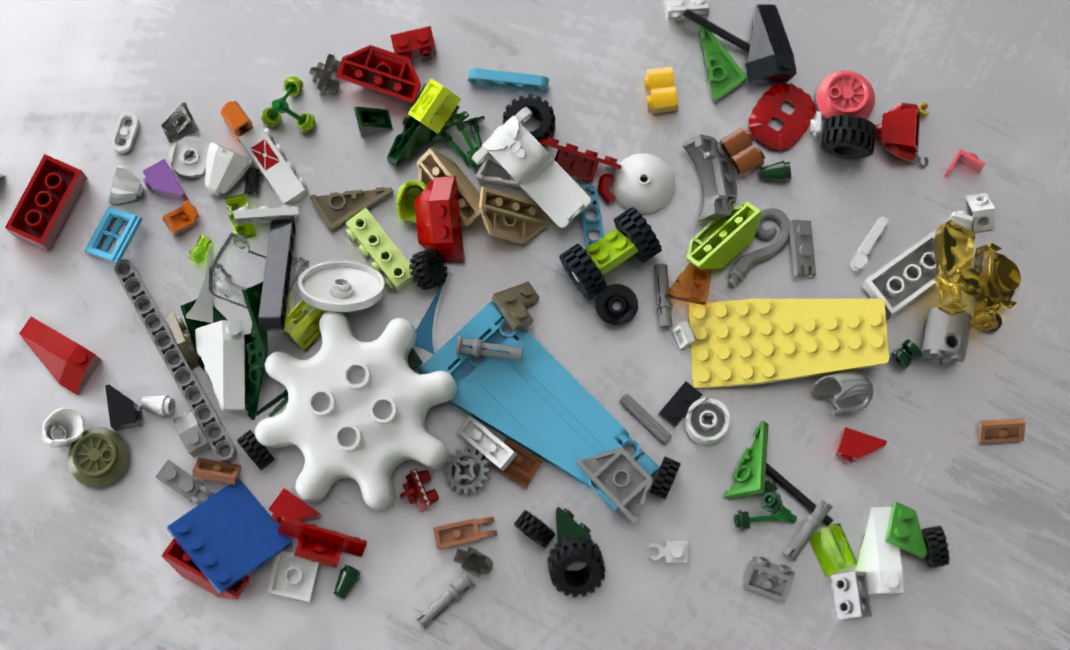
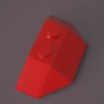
[336,45,421,104]
[414,176,465,262]
[162,538,250,600]

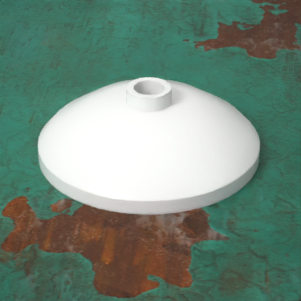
[612,153,675,215]

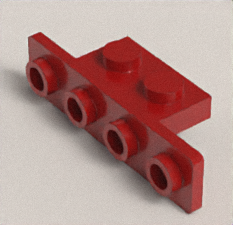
[539,137,622,182]
[278,517,367,568]

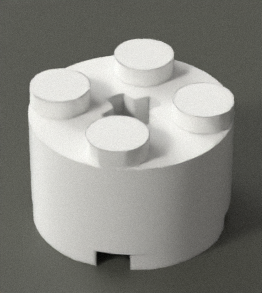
[685,398,730,446]

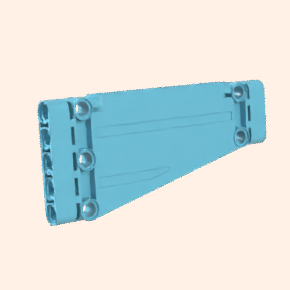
[418,301,660,511]

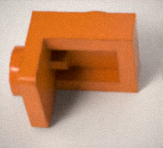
[162,200,199,236]

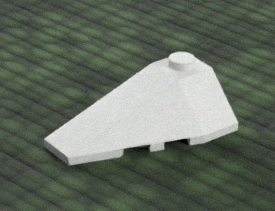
[855,507,904,596]

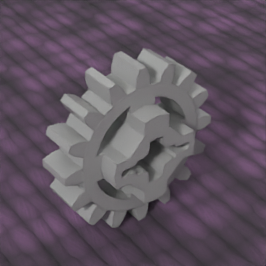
[443,447,491,496]

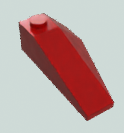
[19,316,101,396]

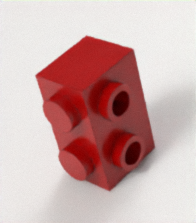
[390,26,437,60]

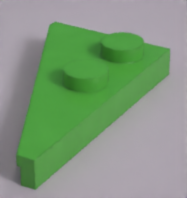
[699,26,748,102]
[724,421,769,500]

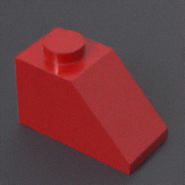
[835,427,887,463]
[268,488,322,523]

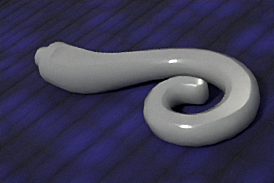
[728,208,790,286]

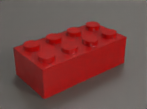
[5,154,88,251]

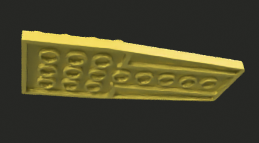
[688,299,889,389]

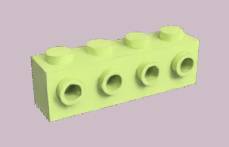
[346,208,414,292]

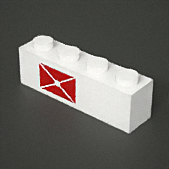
[238,124,308,205]

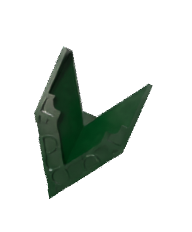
[180,282,268,420]

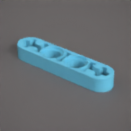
[468,68,549,92]
[581,184,604,249]

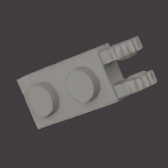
[155,459,214,505]

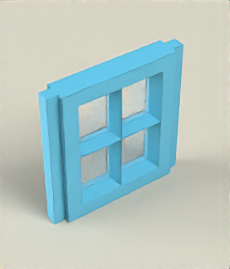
[84,207,143,264]

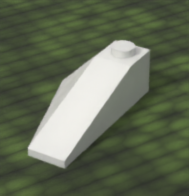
[195,320,245,411]

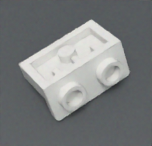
[666,0,710,21]

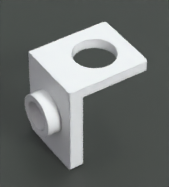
[810,111,825,140]
[966,193,995,232]

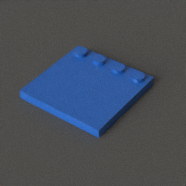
[167,478,292,595]

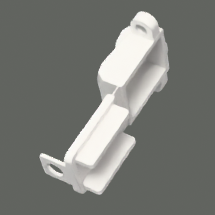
[472,107,591,228]

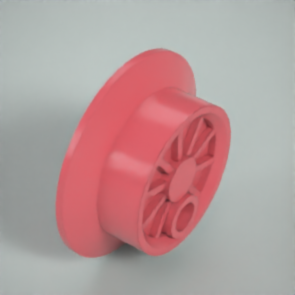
[816,71,875,119]

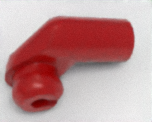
[597,173,616,205]

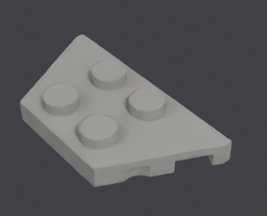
[576,447,653,525]

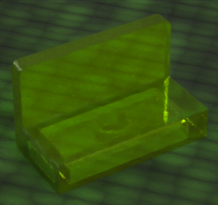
[810,523,858,576]

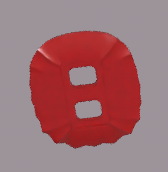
[749,82,815,150]

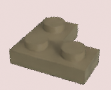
[492,281,540,331]

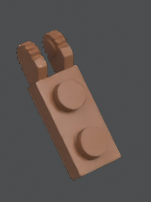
[433,517,497,550]

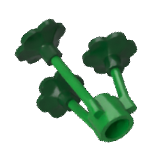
[432,111,485,168]

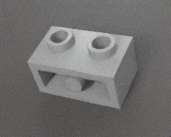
[831,571,872,620]

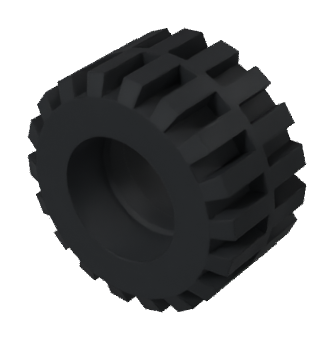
[503,94,555,146]
[820,115,877,159]
[547,536,606,597]

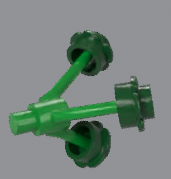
[734,480,797,532]

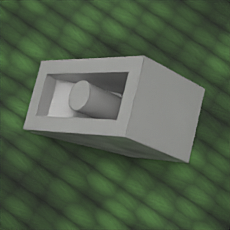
[173,410,211,458]

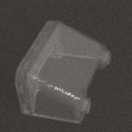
[209,232,309,320]

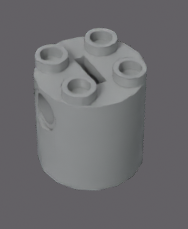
[922,303,972,366]

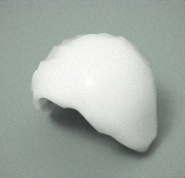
[42,408,85,448]

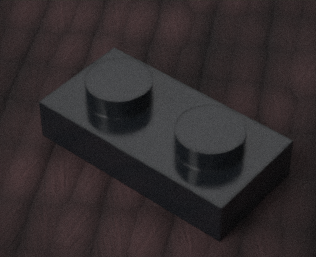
[658,381,703,428]

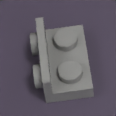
[743,556,795,602]

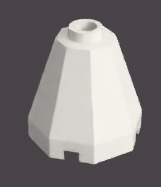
[205,142,253,196]

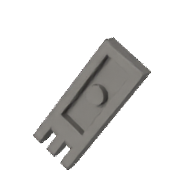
[788,220,816,277]

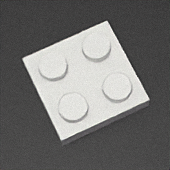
[267,551,320,603]

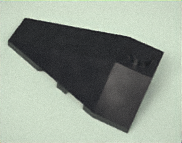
[746,4,797,84]

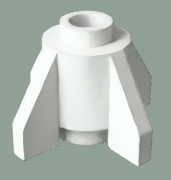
[108,165,143,205]

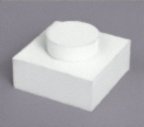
[672,321,695,350]

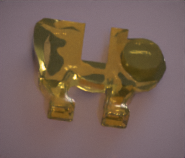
[934,220,1021,332]

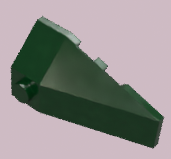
[387,83,460,166]

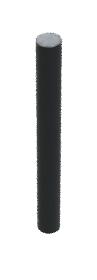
[683,9,750,53]
[766,462,833,526]

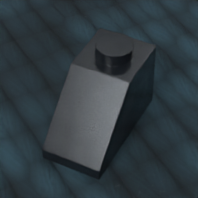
[105,385,143,431]

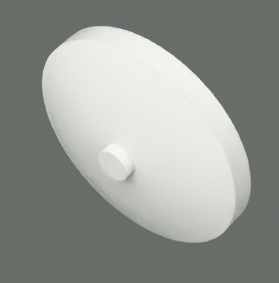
[298,260,385,312]

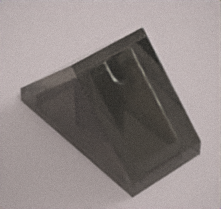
[161,103,199,143]

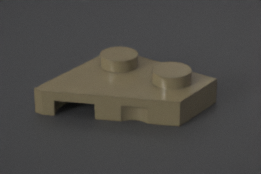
[166,312,200,369]

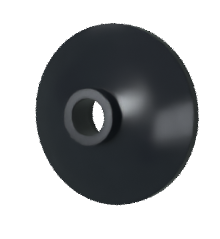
[595,284,638,326]

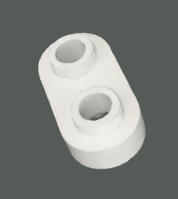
[111,112,139,153]

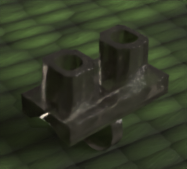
[309,54,341,97]
[454,547,493,578]

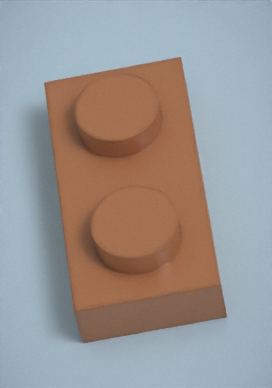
[978,418,1025,444]
[192,457,241,485]

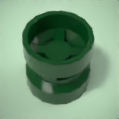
[891,339,922,369]

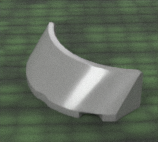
[682,134,737,222]

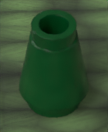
[760,161,792,181]
[333,564,361,599]

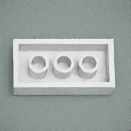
[862,231,960,320]

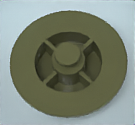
[68,427,129,488]

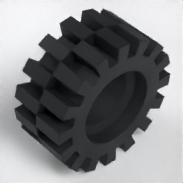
[409,249,447,290]
[237,430,275,471]
[649,456,681,499]
[514,510,556,548]
[922,526,950,568]

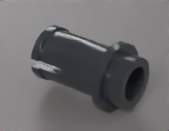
[244,168,261,195]

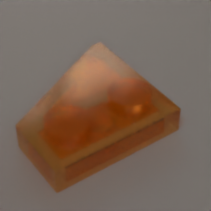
[665,263,712,305]

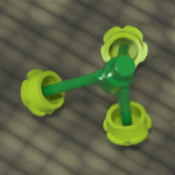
[261,76,316,133]

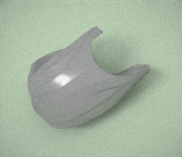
[813,371,873,415]

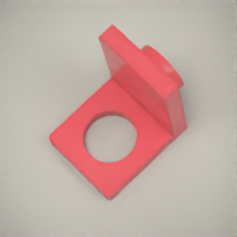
[944,149,986,177]

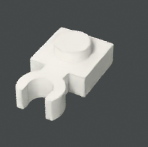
[650,541,688,564]

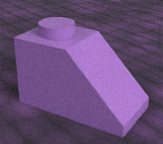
[142,159,188,201]

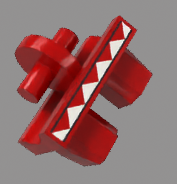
[400,469,439,512]

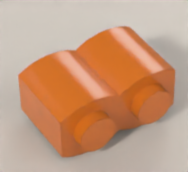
[220,101,254,142]

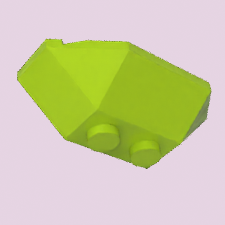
[686,202,762,269]

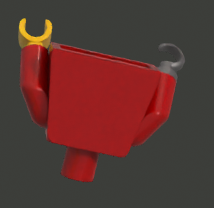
[875,103,929,168]

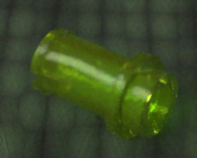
[188,235,212,263]

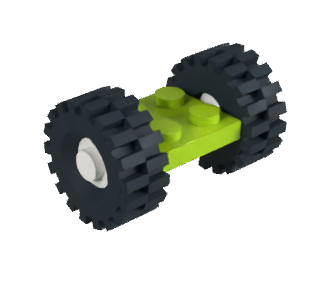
[559,207,662,300]

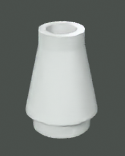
[141,395,175,416]

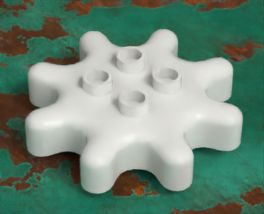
[255,311,457,511]

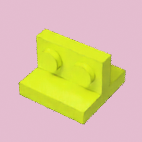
[408,79,461,134]
[282,300,326,351]

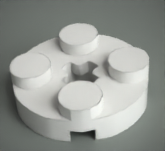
[169,136,209,178]

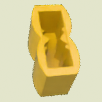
[644,67,678,114]

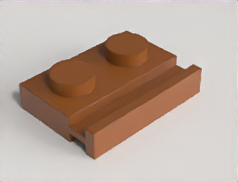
[489,438,543,488]

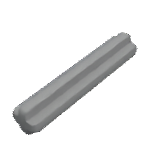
[619,393,672,444]

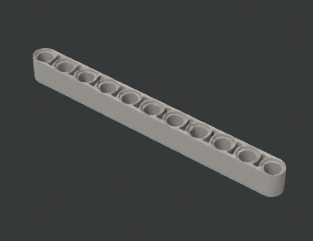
[114,259,238,463]

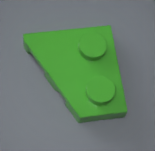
[885,502,927,559]

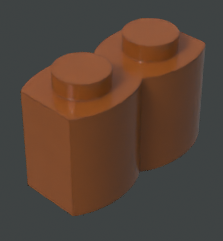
[719,127,765,178]

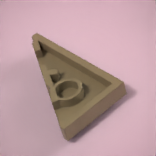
[310,187,394,232]

